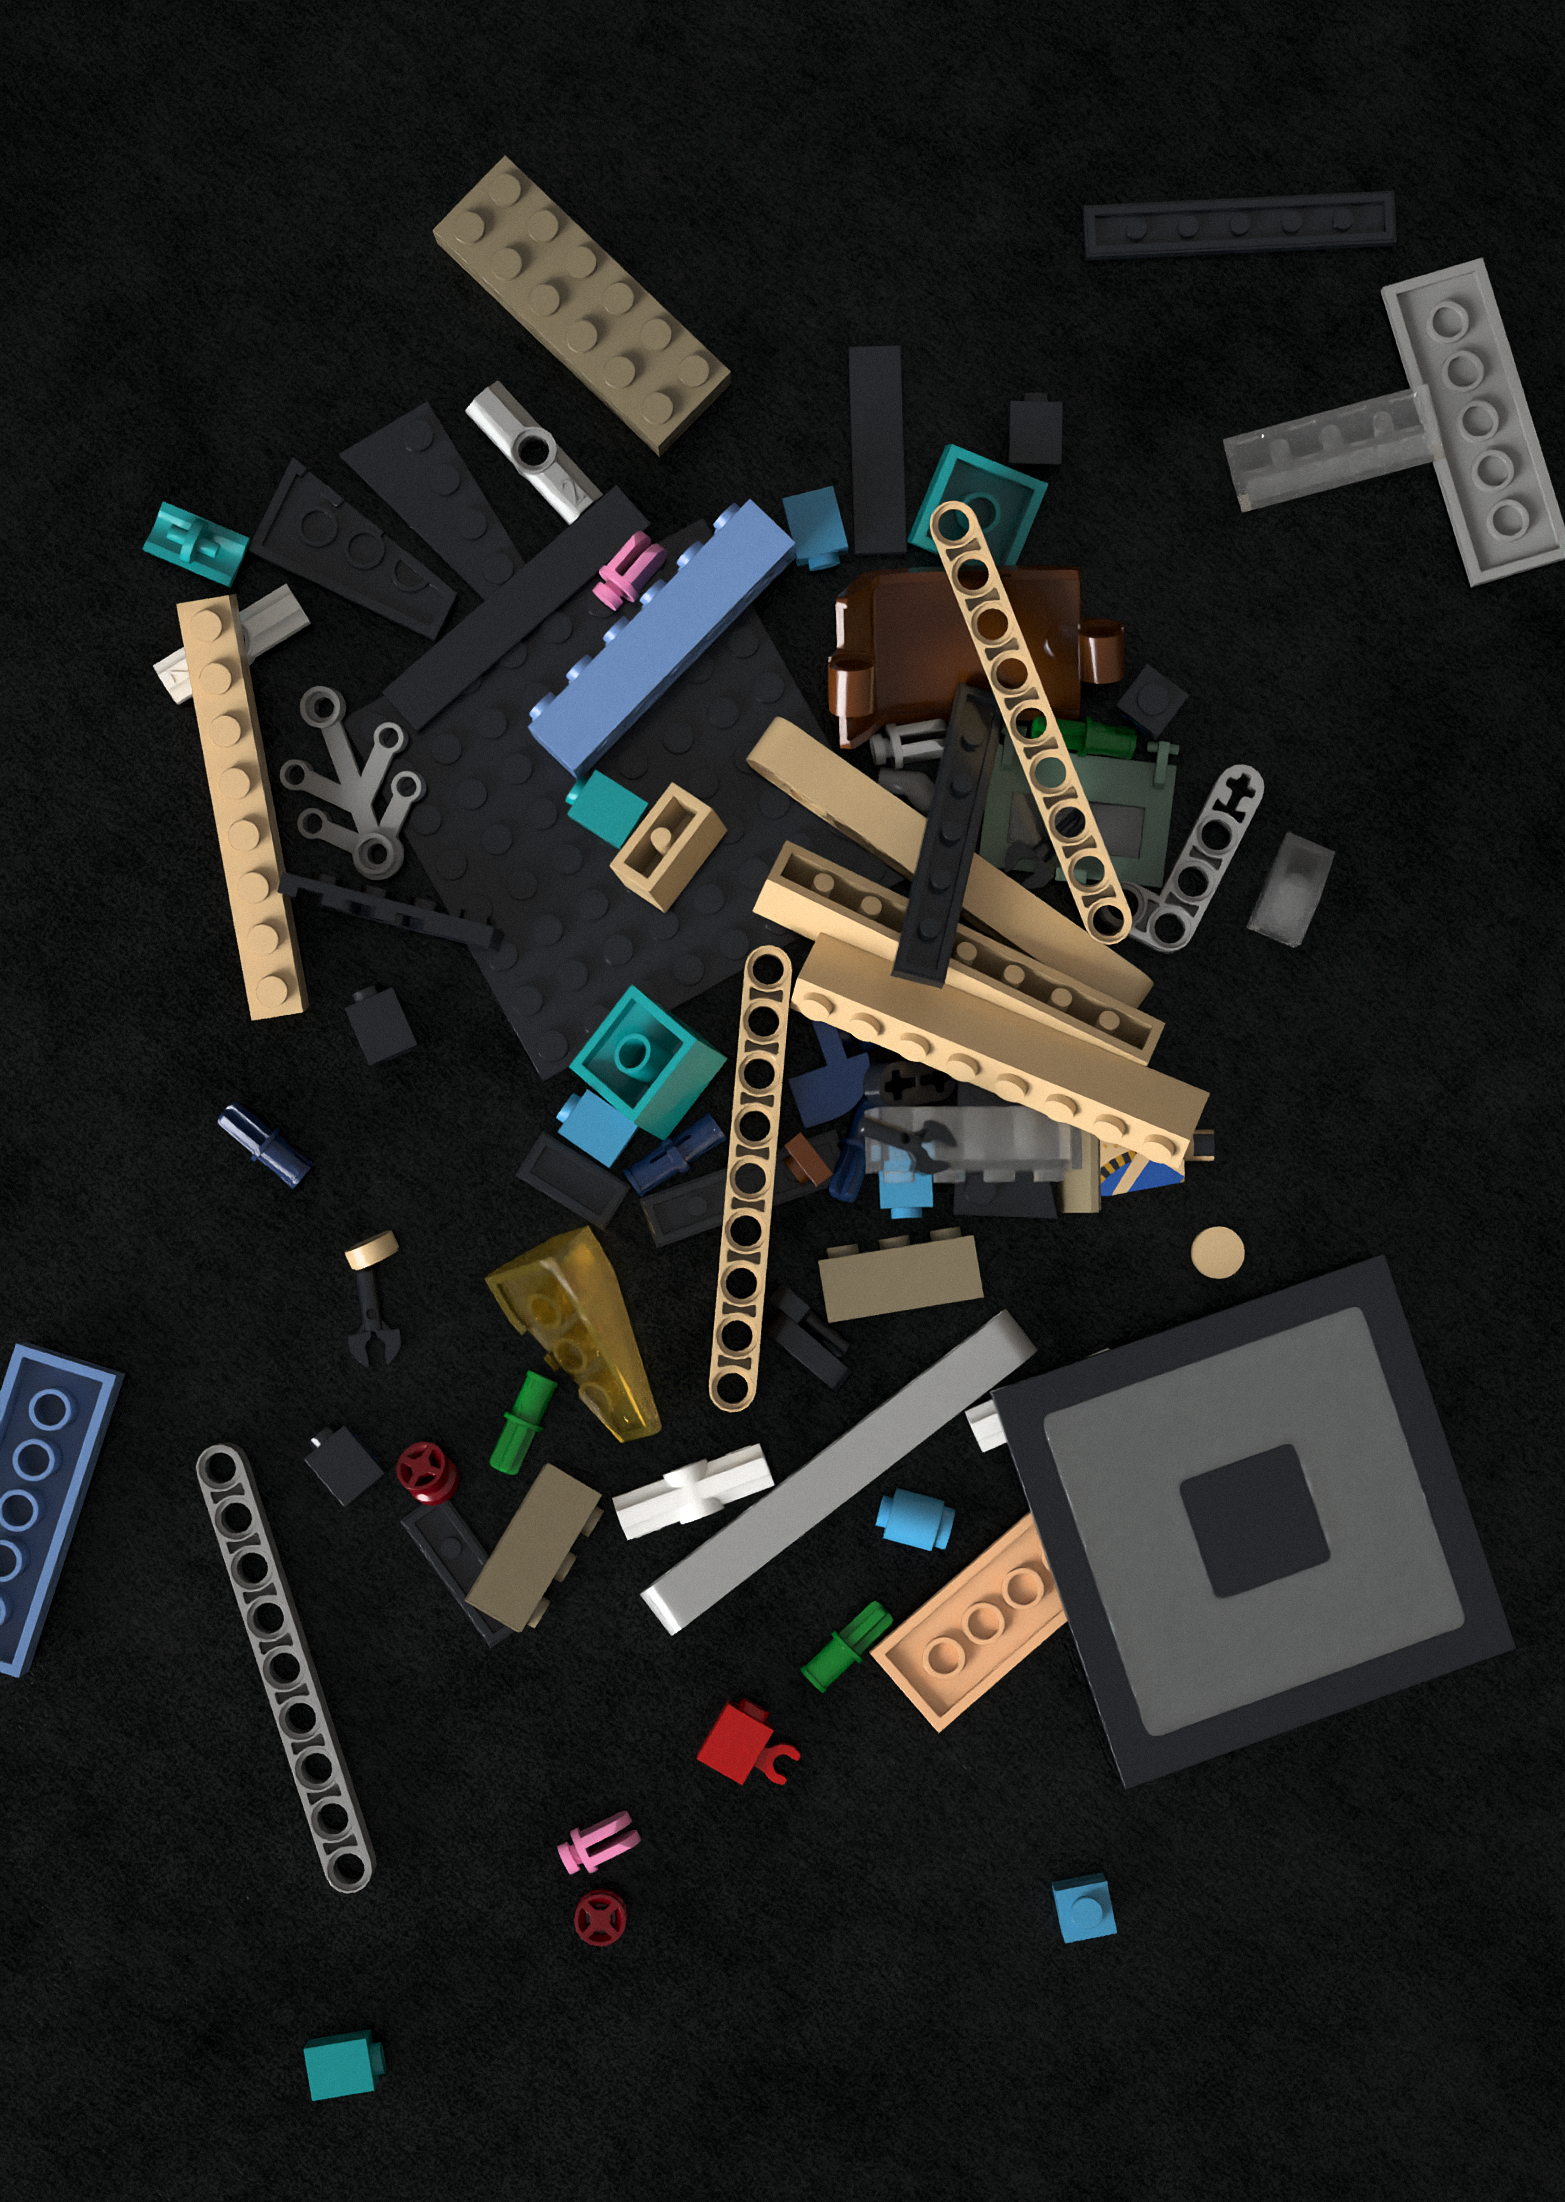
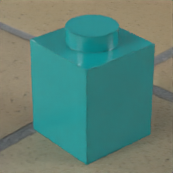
[565,769,650,850]
[304,2029,386,2101]

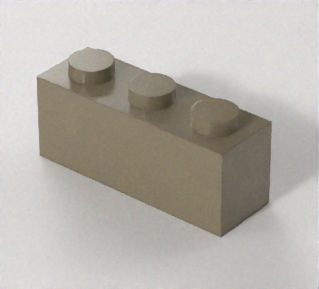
[818,1226,984,1323]
[464,1463,604,1632]

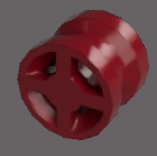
[396,1442,460,1506]
[574,1888,628,1947]

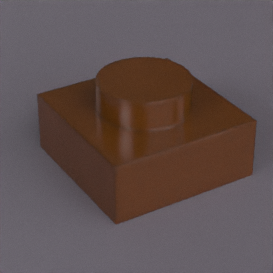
[783,1133,833,1187]

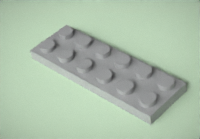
[1381,257,1565,587]

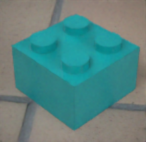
[907,444,1048,566]

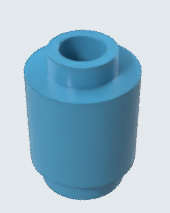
[876,1488,956,1551]

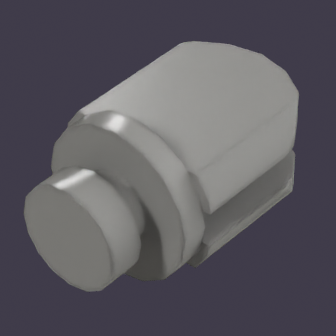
[869,719,947,770]

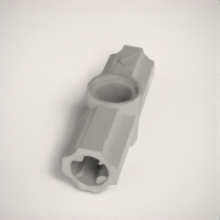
[465,380,604,525]

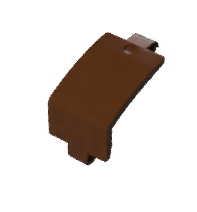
[828,565,1125,749]

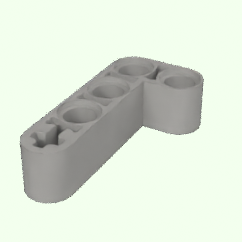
[1097,764,1264,954]

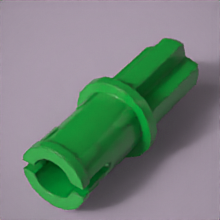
[1031,716,1137,760]
[489,1370,559,1475]
[800,1601,894,1693]

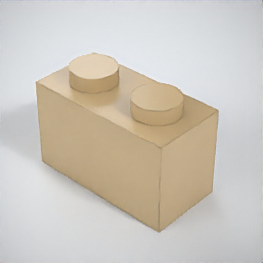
[609,782,728,913]

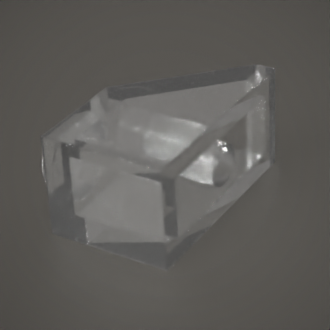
[1246,832,1335,948]

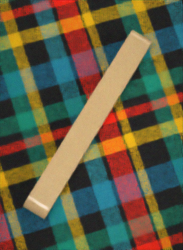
[930,501,1132,945]
[746,717,1154,1009]
[709,945,792,1412]

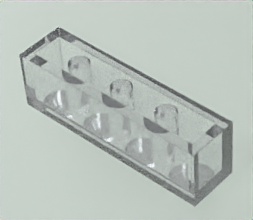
[1223,384,1445,513]
[864,1106,1083,1183]

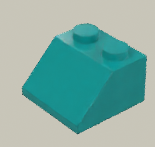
[569,984,728,1141]

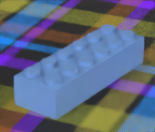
[528,499,796,780]
[0,1342,125,1678]

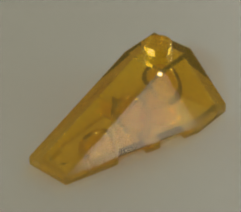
[484,1226,662,1443]

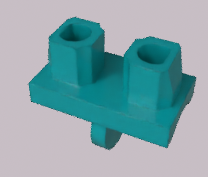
[143,501,251,588]

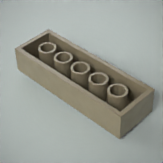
[433,156,732,457]

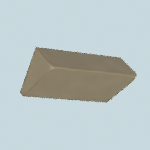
[1057,1122,1101,1213]

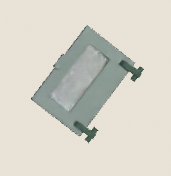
[979,724,1179,889]

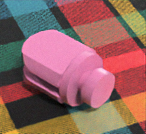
[593,531,667,611]
[557,1811,641,1875]

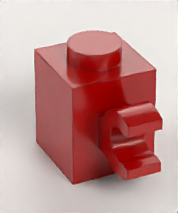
[697,1698,801,1785]

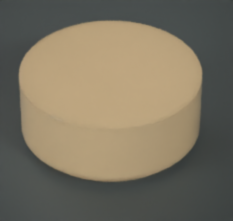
[1191,1227,1245,1279]
[344,1230,399,1270]

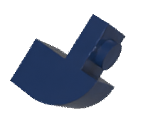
[788,1019,870,1130]

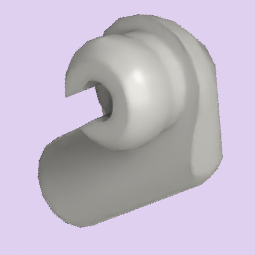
[878,767,934,818]

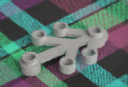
[280,686,426,880]

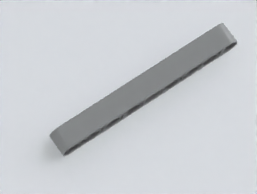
[639,1309,1038,1636]
[196,1442,377,1894]

